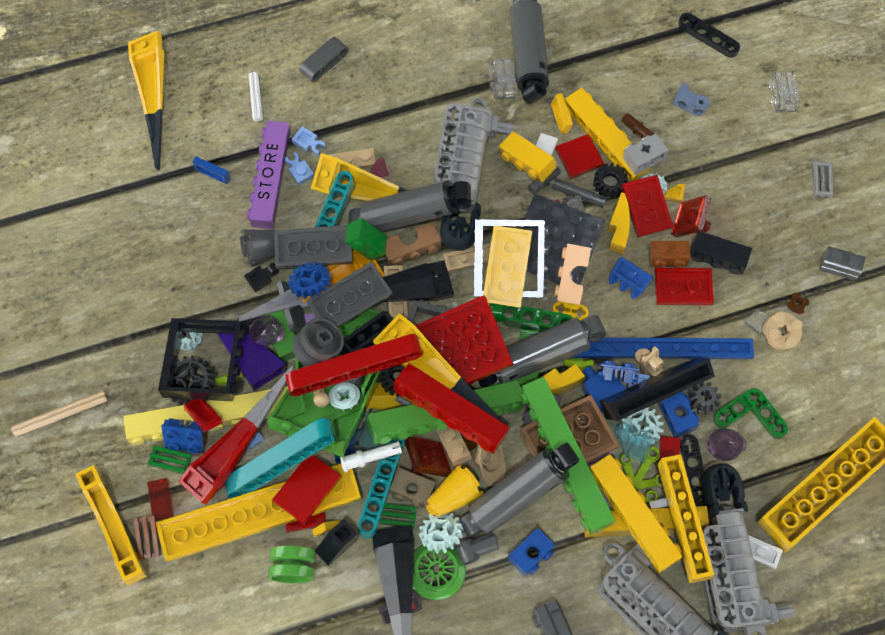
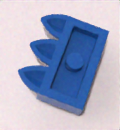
[609,256,654,299]

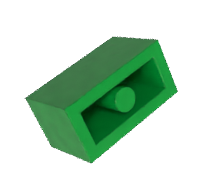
[345,218,387,261]

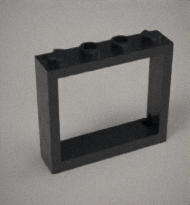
[158,318,246,402]

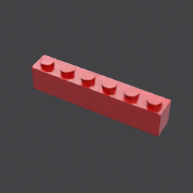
[393,363,510,454]

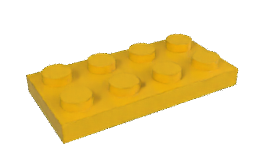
[483,225,532,308]

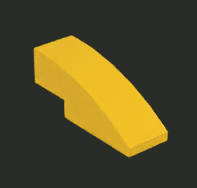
[608,192,630,255]
[541,364,585,395]

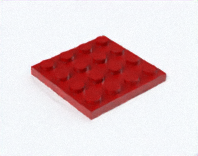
[415,295,514,385]

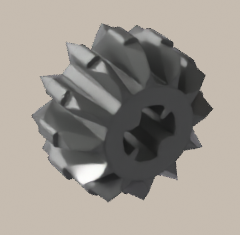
[688,382,722,415]

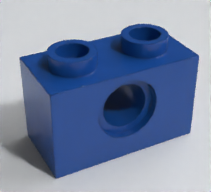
[658,391,699,438]
[508,528,555,577]

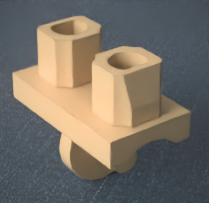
[635,346,664,377]

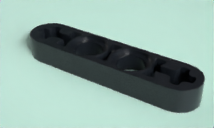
[678,13,740,58]
[680,434,708,508]

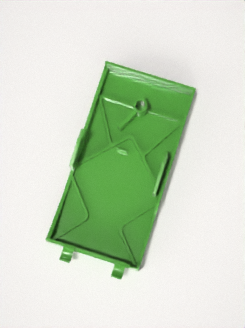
[268,309,394,458]

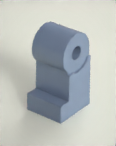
[673,83,709,116]

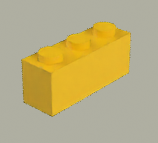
[499,131,557,183]

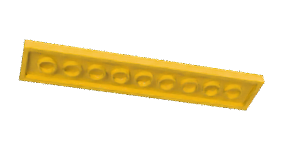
[156,463,362,562]

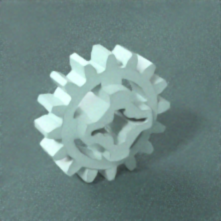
[620,407,664,448]
[419,512,464,553]

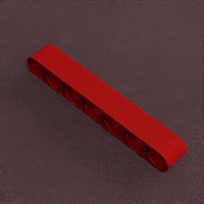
[285,334,422,396]

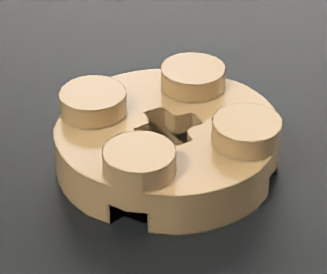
[763,312,803,351]

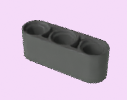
[299,37,349,82]

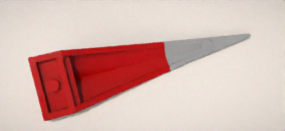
[178,366,296,505]

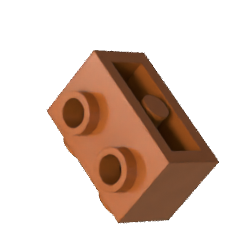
[648,241,690,268]

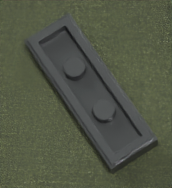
[277,281,306,333]

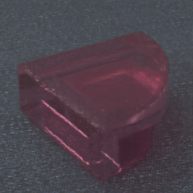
[370,157,389,178]

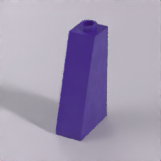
[217,320,287,391]

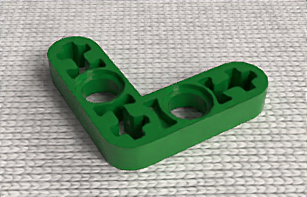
[713,388,788,439]

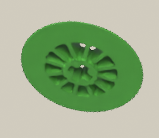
[413,544,466,600]

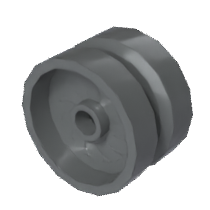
[292,317,344,366]

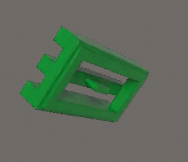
[147,445,192,474]
[376,503,417,528]

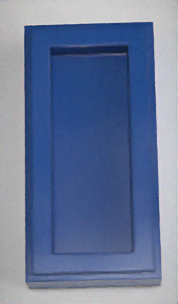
[193,156,230,184]

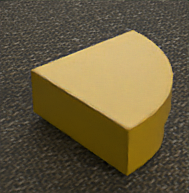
[664,184,686,203]
[312,520,340,537]

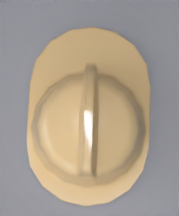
[473,444,506,487]

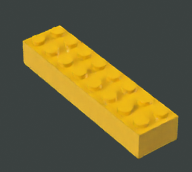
[757,417,885,553]

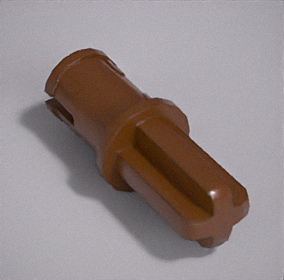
[621,113,655,138]

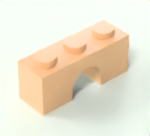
[555,244,591,305]

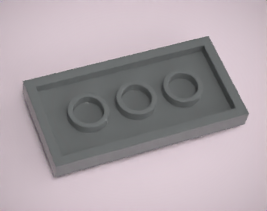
[274,225,353,269]
[306,262,393,328]

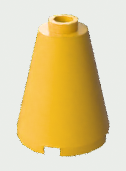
[426,464,483,517]

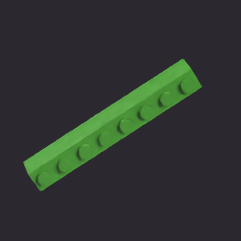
[520,377,615,535]
[366,380,524,445]

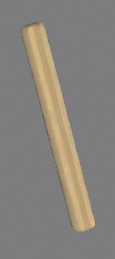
[11,391,107,437]

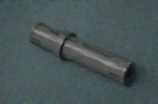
[551,177,607,208]

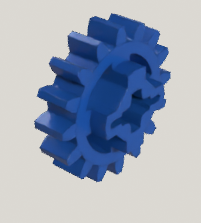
[288,261,331,299]

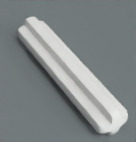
[249,72,263,122]

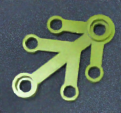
[619,446,663,503]

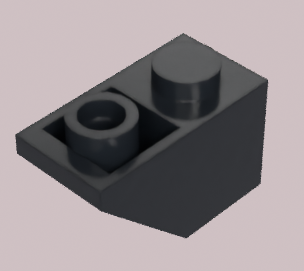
[315,519,359,566]

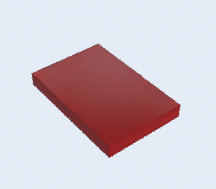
[621,175,674,238]
[654,268,714,305]
[272,455,342,525]

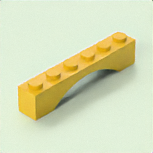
[75,465,147,586]

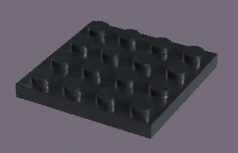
[521,193,606,285]

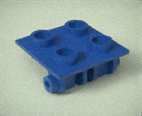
[597,361,640,384]
[161,418,205,454]

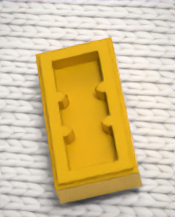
[550,93,573,134]

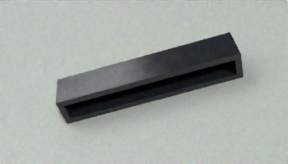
[600,358,715,421]

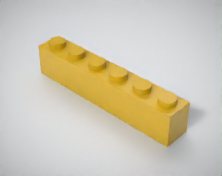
[565,87,650,182]
[589,454,682,574]
[658,454,714,584]
[584,506,709,537]

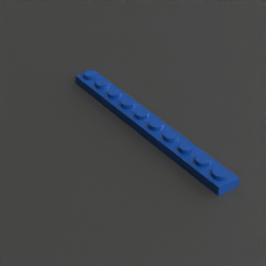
[570,338,754,359]

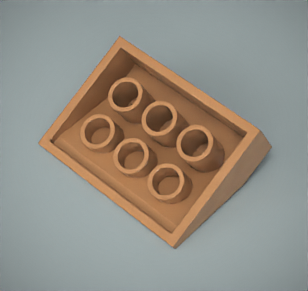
[519,395,620,463]

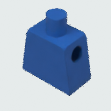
[582,366,627,412]

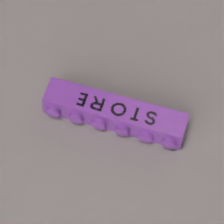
[247,121,290,230]

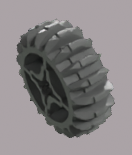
[170,355,217,406]

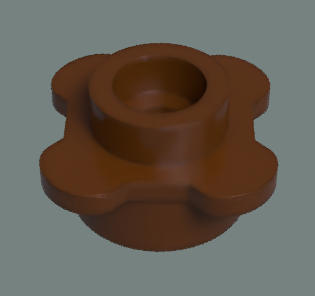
[787,293,809,315]

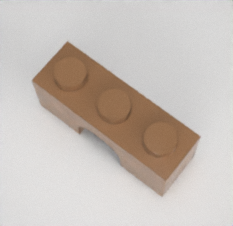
[384,222,441,266]

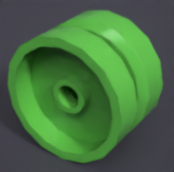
[268,546,315,584]

